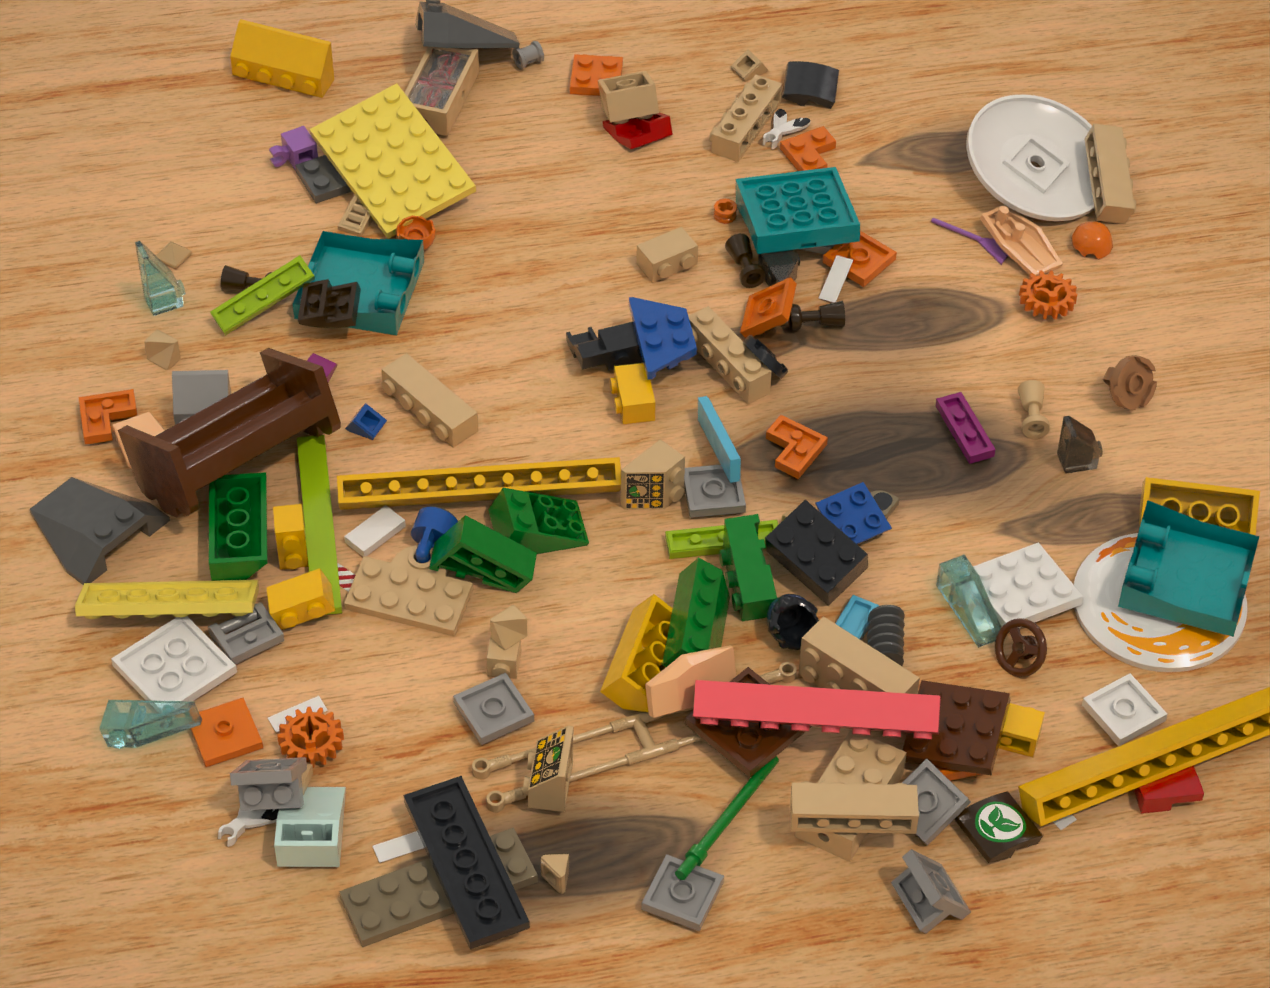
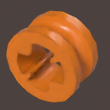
[714,199,737,224]

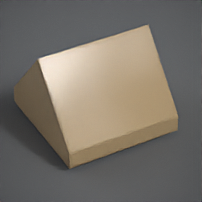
[541,854,569,894]

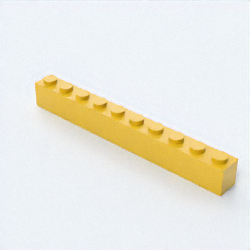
[337,457,621,510]
[1018,687,1270,826]

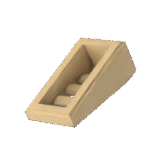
[338,194,373,237]

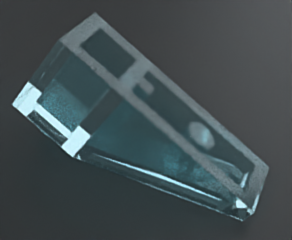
[135,241,185,316]
[936,554,1001,648]
[99,700,202,749]

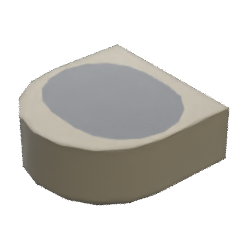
[871,490,899,519]

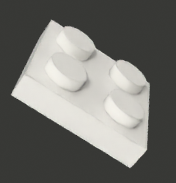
[1082,673,1167,746]

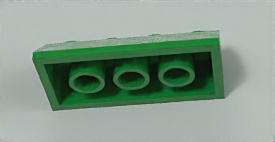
[209,472,268,581]
[662,557,730,667]

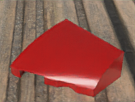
[603,112,673,149]
[1134,766,1204,814]

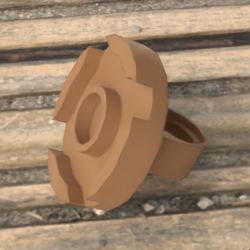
[1102,355,1157,410]

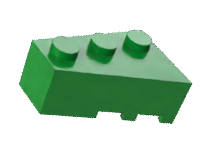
[719,514,777,622]
[429,515,537,593]

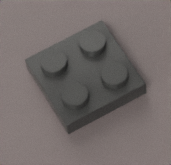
[295,155,352,204]

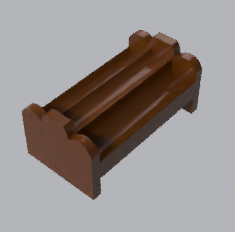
[118,348,341,518]

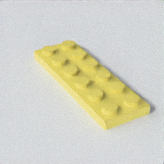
[75,580,259,619]

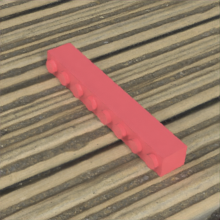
[693,680,941,740]

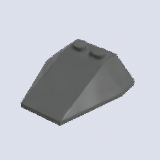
[415,0,520,48]
[30,477,170,585]

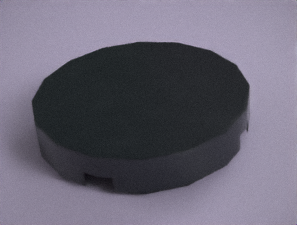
[743,334,788,379]

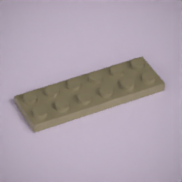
[339,827,538,948]

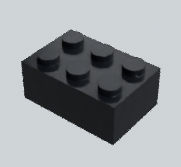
[765,500,868,606]

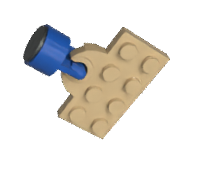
[344,506,473,637]

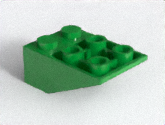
[488,488,589,554]

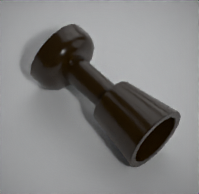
[725,233,766,288]
[220,265,272,291]
[789,301,845,331]

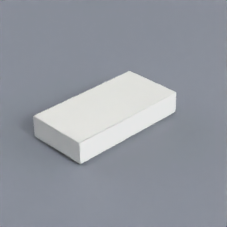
[344,505,406,557]

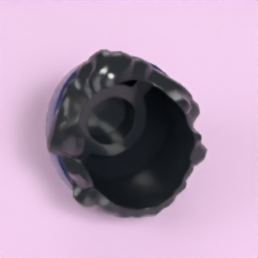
[767,594,819,650]

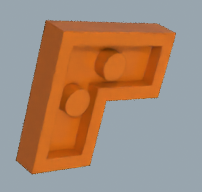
[780,126,836,171]
[79,389,138,445]
[766,415,828,479]

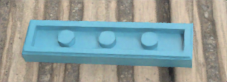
[698,396,741,483]

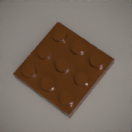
[685,667,812,778]
[902,680,1011,776]

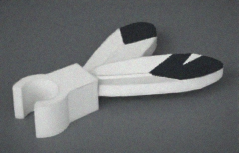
[763,109,811,149]
[218,808,279,847]

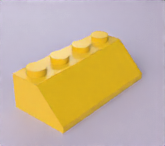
[230,19,334,98]
[1139,477,1260,535]
[600,594,673,712]

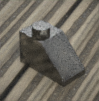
[758,250,800,287]
[1057,416,1103,474]

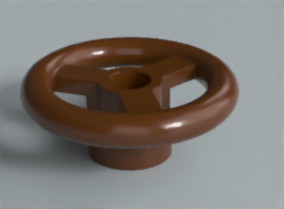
[995,618,1047,677]

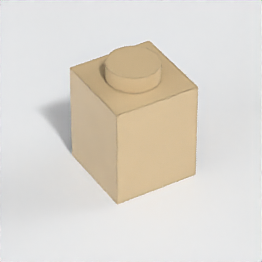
[487,637,522,679]

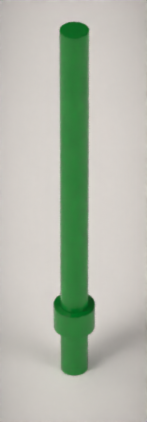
[675,756,779,880]

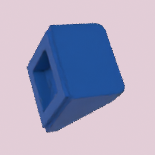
[345,403,387,440]

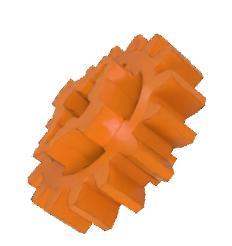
[1019,270,1078,320]
[277,706,344,768]

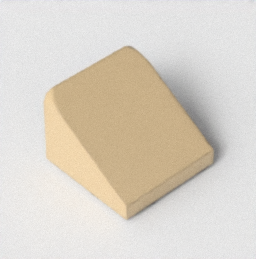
[731,50,768,81]

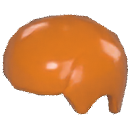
[396,215,436,250]
[1071,222,1113,259]

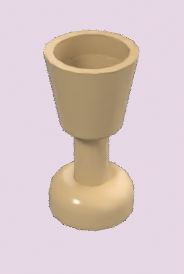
[1018,380,1050,439]

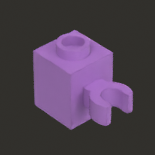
[269,126,318,171]

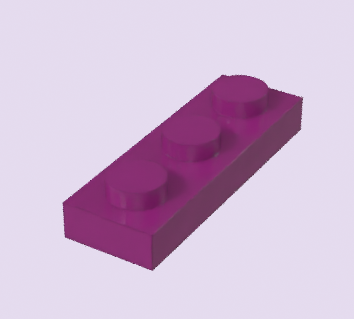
[935,392,996,464]

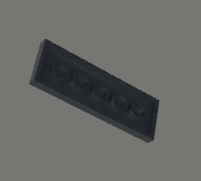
[403,776,530,949]

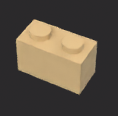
[637,227,698,283]

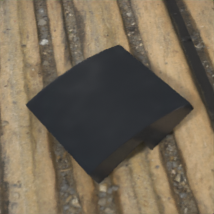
[782,61,839,109]

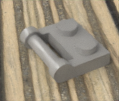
[208,602,284,664]

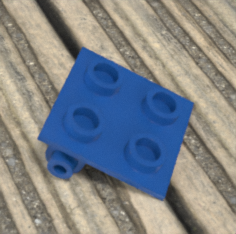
[815,482,892,544]

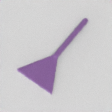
[931,218,1008,265]

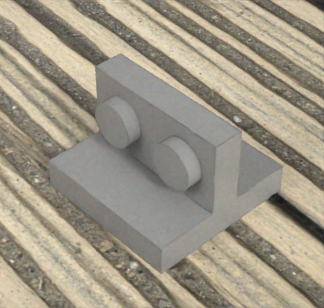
[230,757,307,811]
[891,849,971,933]

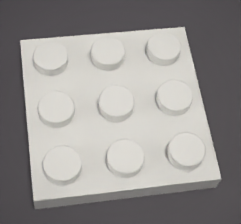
[963,542,1083,628]
[111,616,237,720]

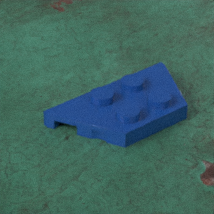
[629,297,697,380]

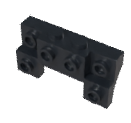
[566,322,643,371]

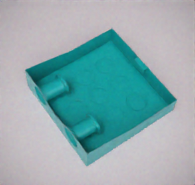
[736,167,860,254]
[293,231,424,336]
[1118,500,1260,637]

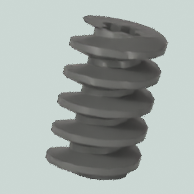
[867,605,905,666]

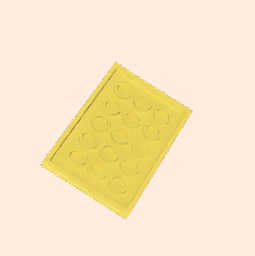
[310,83,476,239]

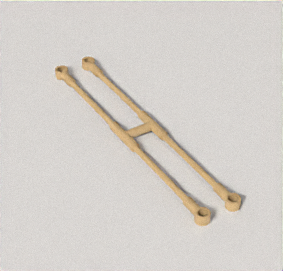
[472,662,797,813]

